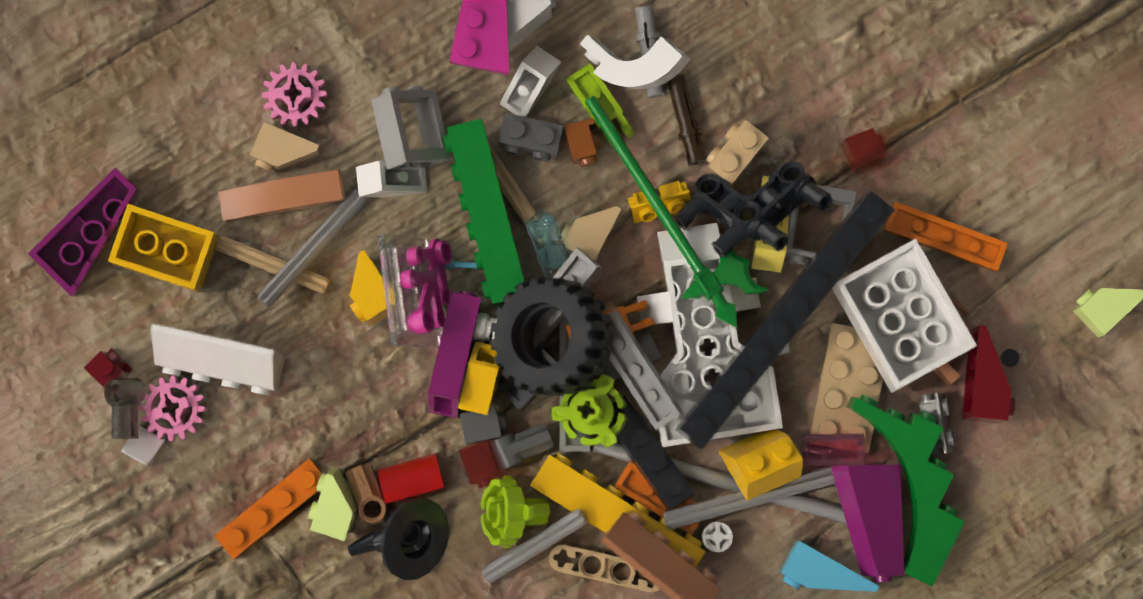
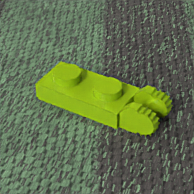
[565,63,635,148]

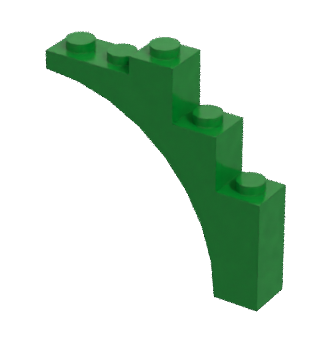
[846,394,965,587]

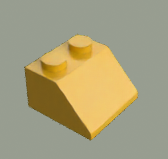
[350,250,402,326]
[718,429,803,501]

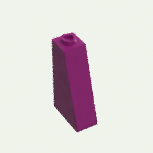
[428,291,481,419]
[832,464,904,582]

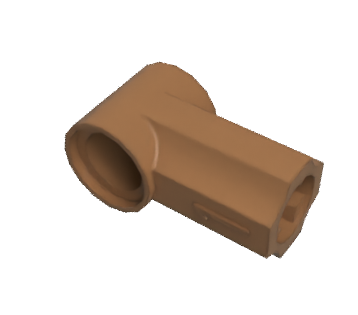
[345,463,389,525]

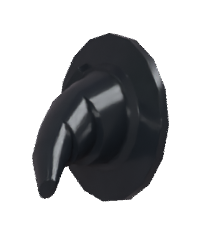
[348,498,449,580]

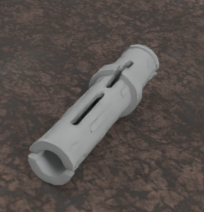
[635,6,665,98]

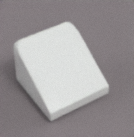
[121,425,166,466]

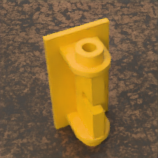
[627,180,691,224]

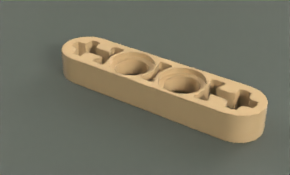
[549,545,660,592]

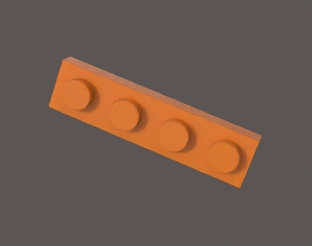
[883,201,1008,272]
[215,458,322,559]

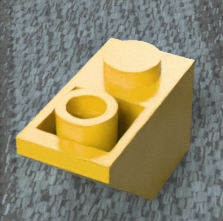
[458,341,502,415]

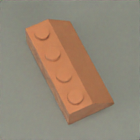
[600,511,722,599]

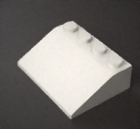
[832,239,977,393]
[151,324,285,396]

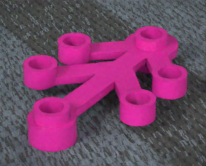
[400,238,452,334]

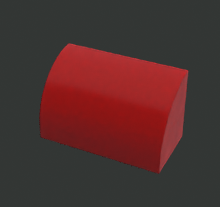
[378,453,446,504]

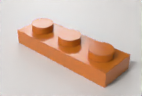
[614,461,700,536]

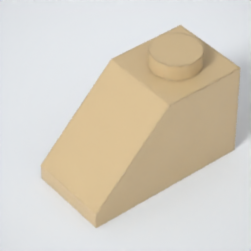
[250,122,322,172]
[559,206,622,261]

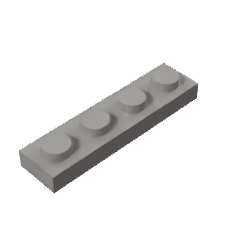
[533,247,602,350]
[607,309,684,430]

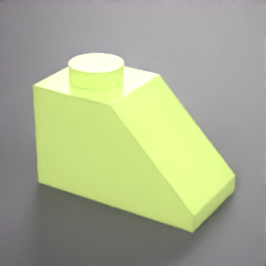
[1073,288,1143,337]

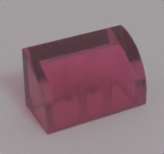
[802,434,867,466]

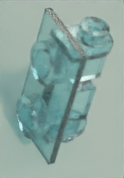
[525,209,569,277]

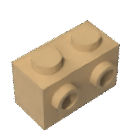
[706,119,769,186]

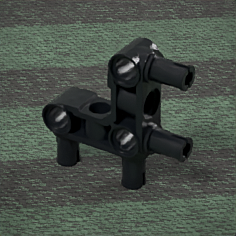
[673,161,832,258]

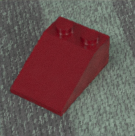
[961,325,1015,423]

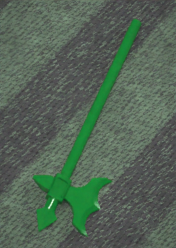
[585,96,768,328]

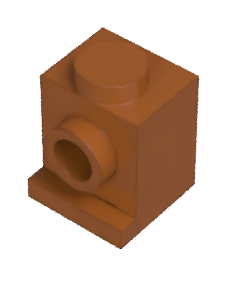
[564,118,601,167]

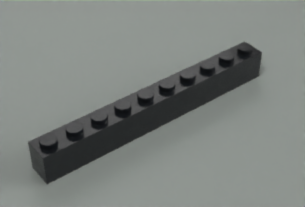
[675,190,895,449]

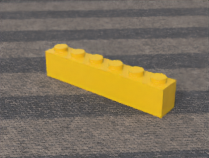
[530,453,706,568]

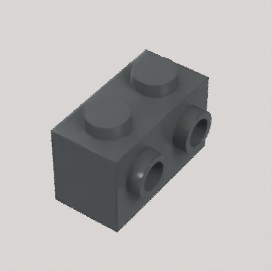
[498,112,564,162]

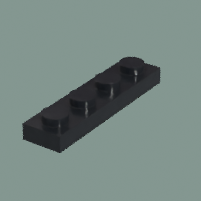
[609,396,695,511]

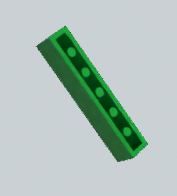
[443,118,525,304]

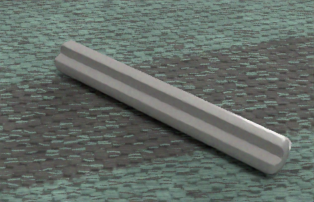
[482,509,588,583]

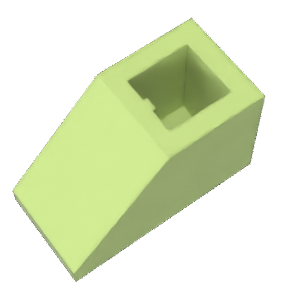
[308,466,358,541]

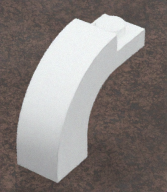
[580,35,691,89]

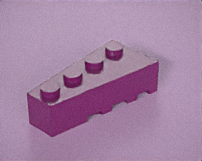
[28,168,140,297]

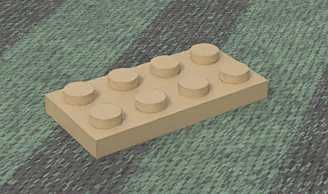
[808,323,883,454]

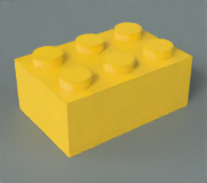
[108,204,219,293]

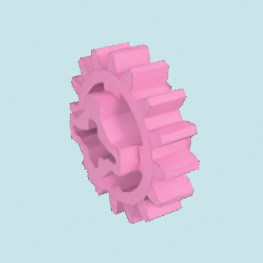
[261,62,328,129]
[139,375,207,442]

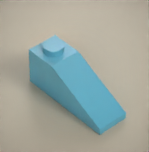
[779,540,879,592]

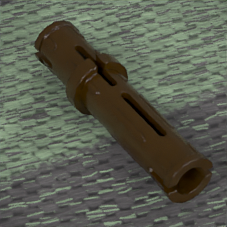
[666,74,706,166]

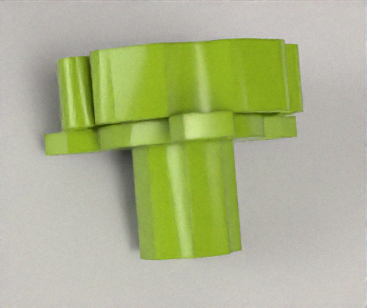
[552,374,627,448]
[481,475,550,549]

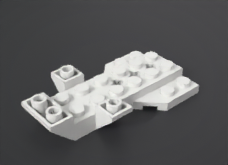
[637,223,783,447]

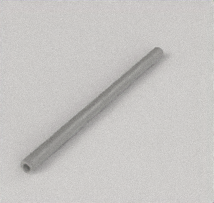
[592,443,847,524]

